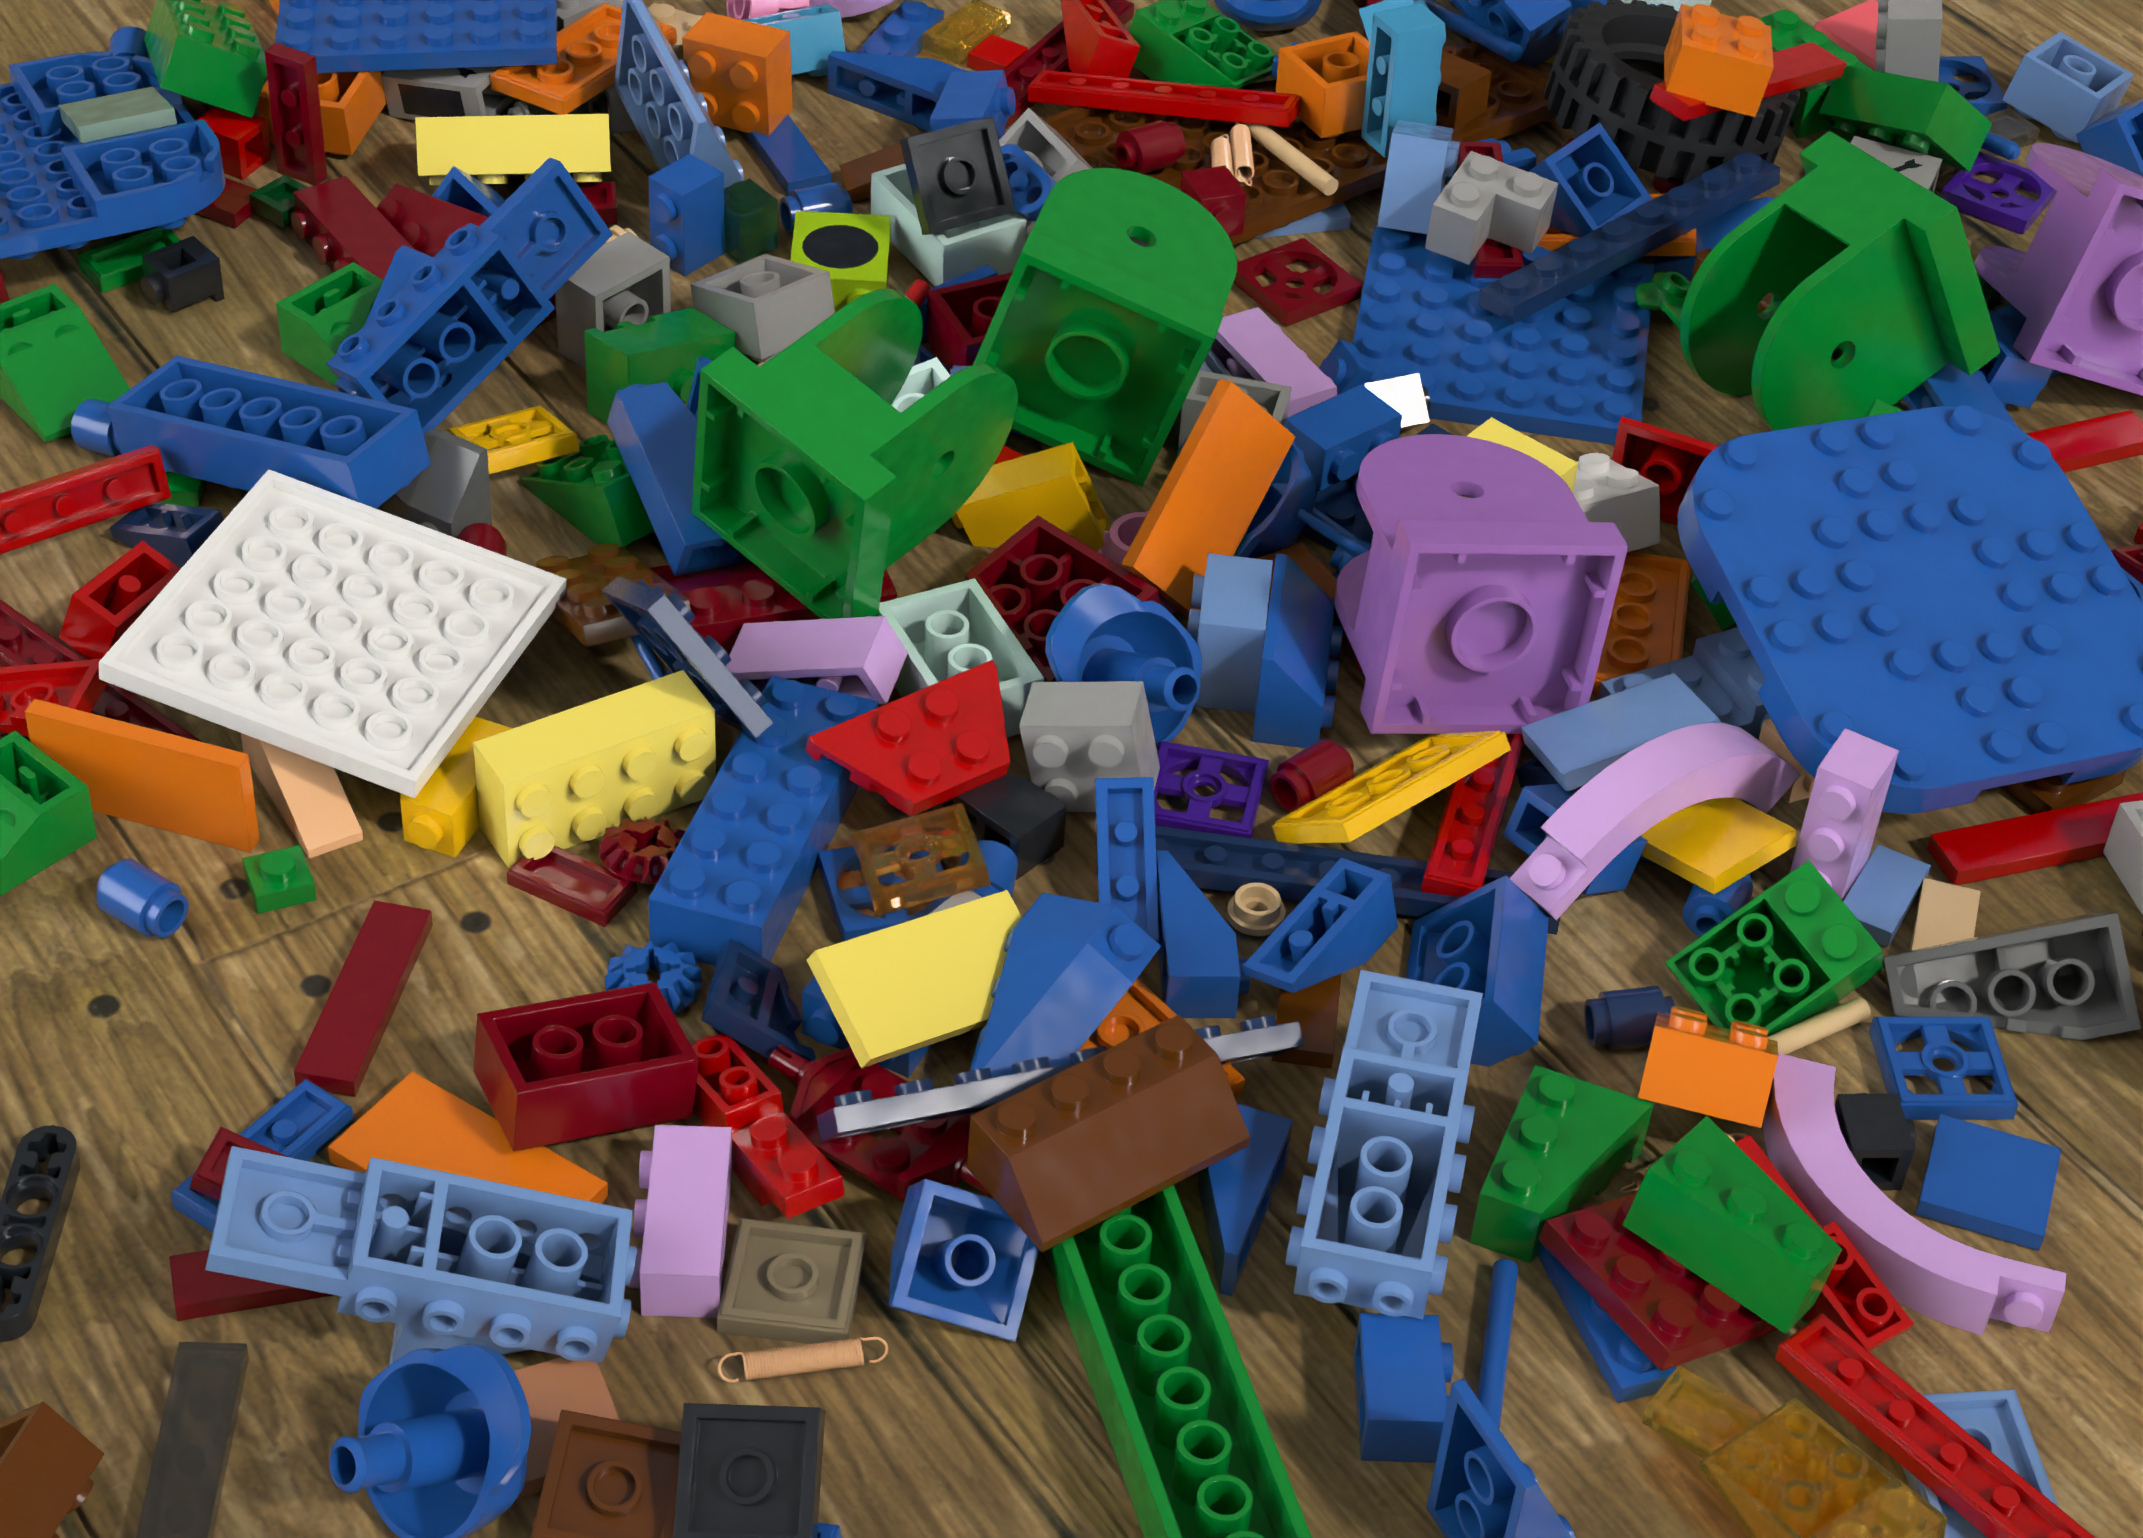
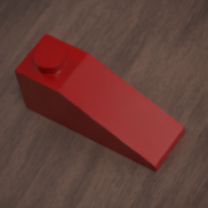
[1060,0,1140,78]

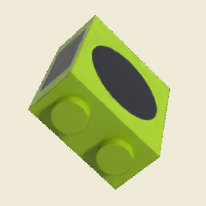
[790,211,891,313]

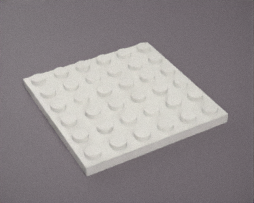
[99,470,567,798]

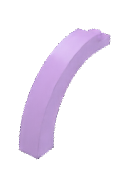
[1510,723,1801,920]
[1763,1053,2067,1336]

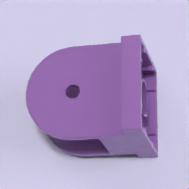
[1974,143,2143,396]
[1334,434,1628,734]

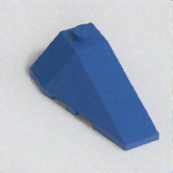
[970,893,1161,1078]

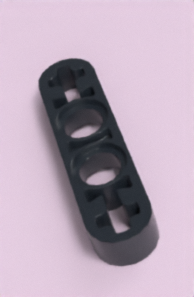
[0,1125,80,1342]

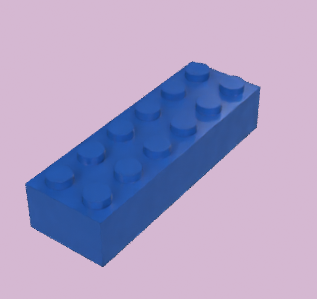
[106,355,431,509]
[648,676,878,966]

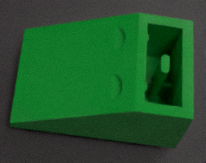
[1128,0,1277,89]
[276,262,384,385]
[0,283,130,443]
[521,435,654,547]
[0,731,97,896]
[1665,860,1883,1036]

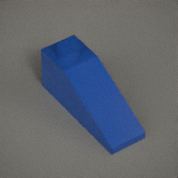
[828,51,966,131]
[1156,850,1250,1018]
[1242,858,1398,993]
[1198,1103,1293,1297]

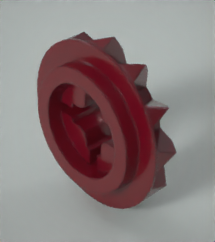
[599,816,686,883]

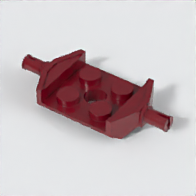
[768,1045,993,1202]

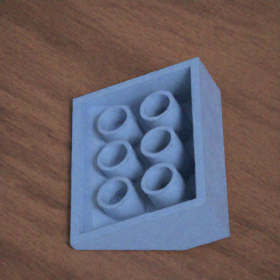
[614,0,744,211]

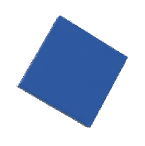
[1915,1114,2062,1250]

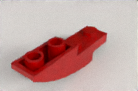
[691,1033,845,1219]
[1734,1134,1914,1352]

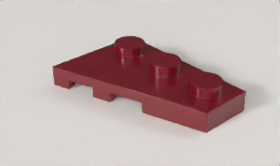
[377,183,489,257]

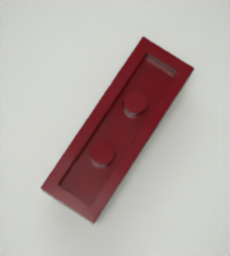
[264,43,327,186]

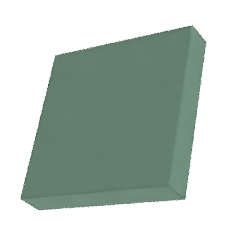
[59,86,177,143]

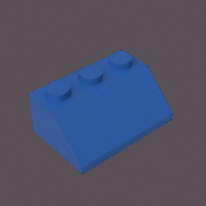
[1252,553,1343,748]
[1406,875,1549,1067]

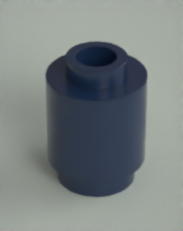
[1584,985,1675,1051]

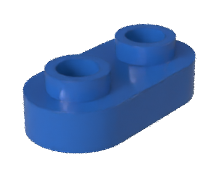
[1001,144,1057,222]

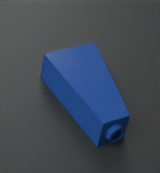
[607,382,750,576]

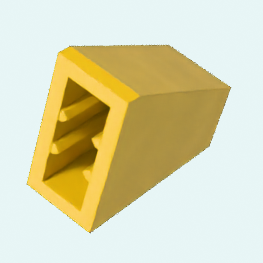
[952,442,1110,552]
[400,716,513,858]

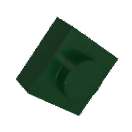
[249,175,308,228]

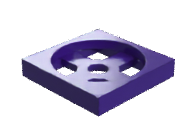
[1940,151,2057,234]
[1154,741,1269,838]

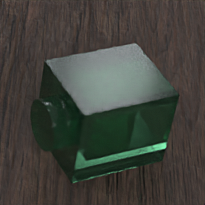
[724,178,778,264]

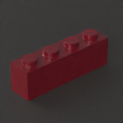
[291,176,414,280]

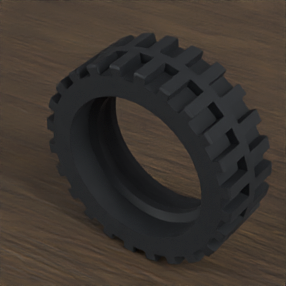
[1544,0,1800,184]

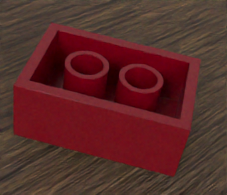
[473,982,699,1151]

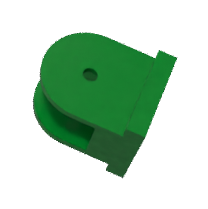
[1680,131,2001,431]
[973,168,1237,487]
[691,288,1018,619]

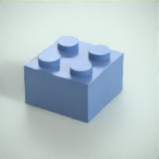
[2002,32,2134,144]
[1377,120,1460,234]
[1187,553,1273,713]

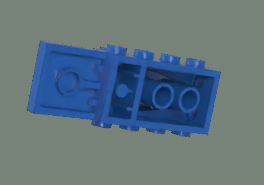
[326,157,613,435]

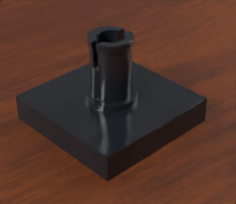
[899,116,1016,235]
[673,1403,826,1538]

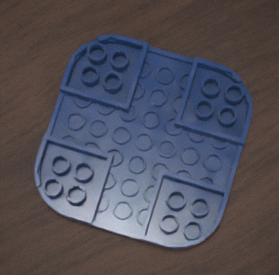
[0,52,226,260]
[1678,405,2143,814]

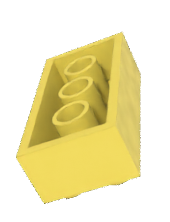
[415,114,611,185]
[473,670,716,869]

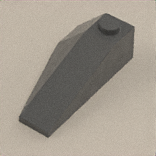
[378,429,492,538]
[1883,911,2141,1040]

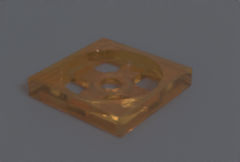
[851,803,991,916]

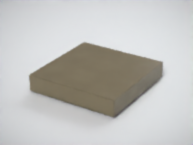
[717,1218,867,1344]

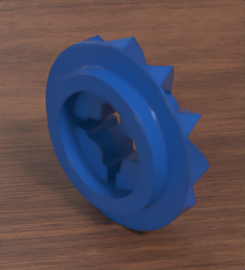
[605,938,702,1014]

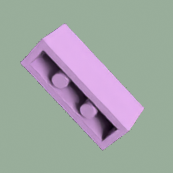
[1211,307,1337,417]
[726,616,908,704]
[1790,728,1899,901]
[628,1125,732,1318]

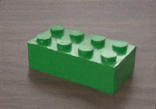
[144,0,267,118]

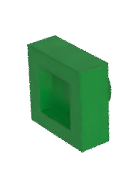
[242,845,317,914]

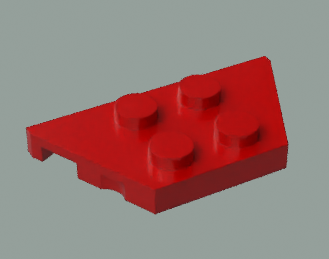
[805,660,1010,816]

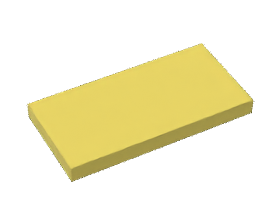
[806,890,1022,1068]

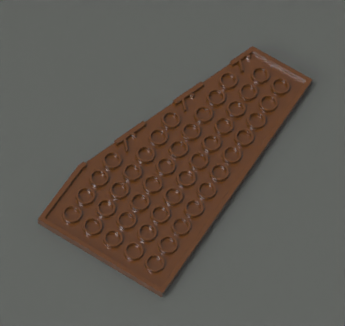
[1005,42,1558,245]

